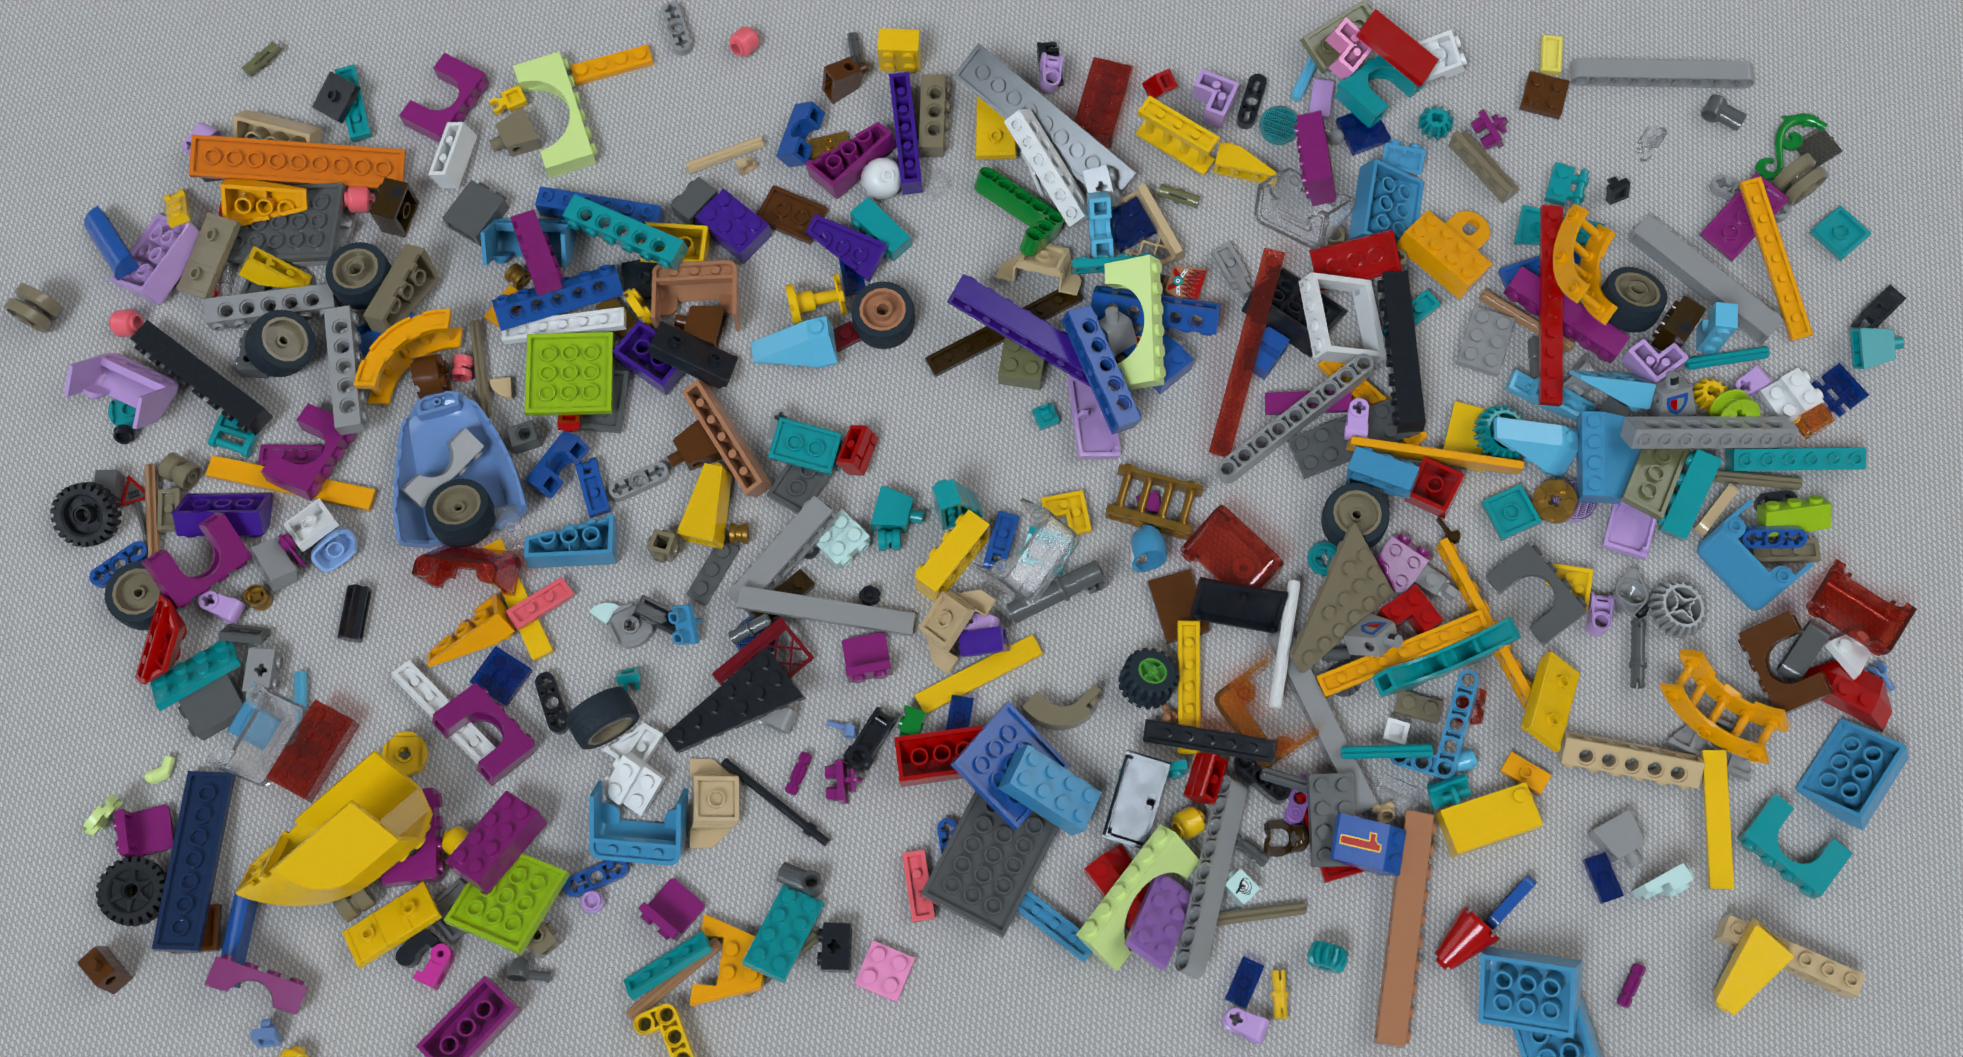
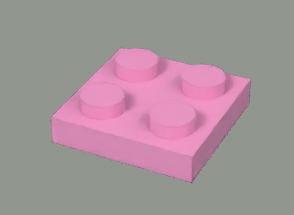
[854,940,915,1002]

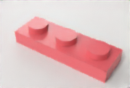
[506,577,574,631]
[902,850,935,923]

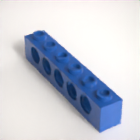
[535,186,665,227]
[492,265,623,331]
[1091,285,1221,336]
[1061,305,1142,435]

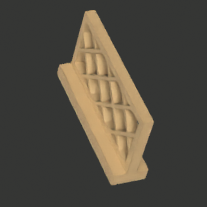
[1110,183,1185,267]

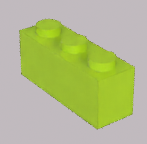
[1757,495,1832,537]

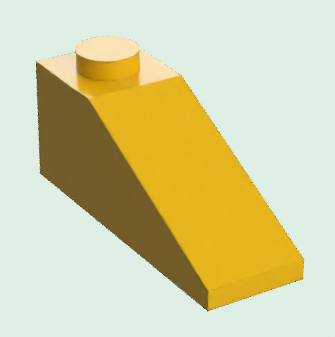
[1213,142,1277,186]
[238,246,312,289]

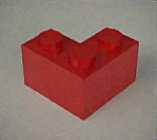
[1377,585,1443,635]

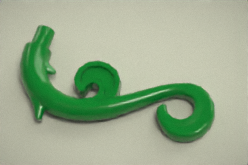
[1755,113,1828,181]

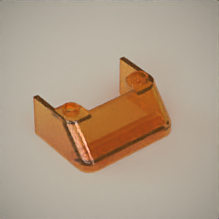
[1214,658,1319,768]

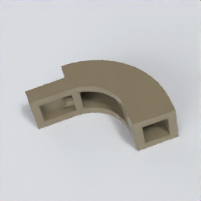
[1022,684,1101,730]

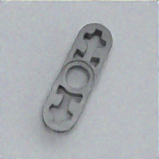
[662,2,692,56]
[609,462,669,502]

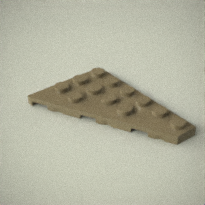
[1289,523,1394,673]

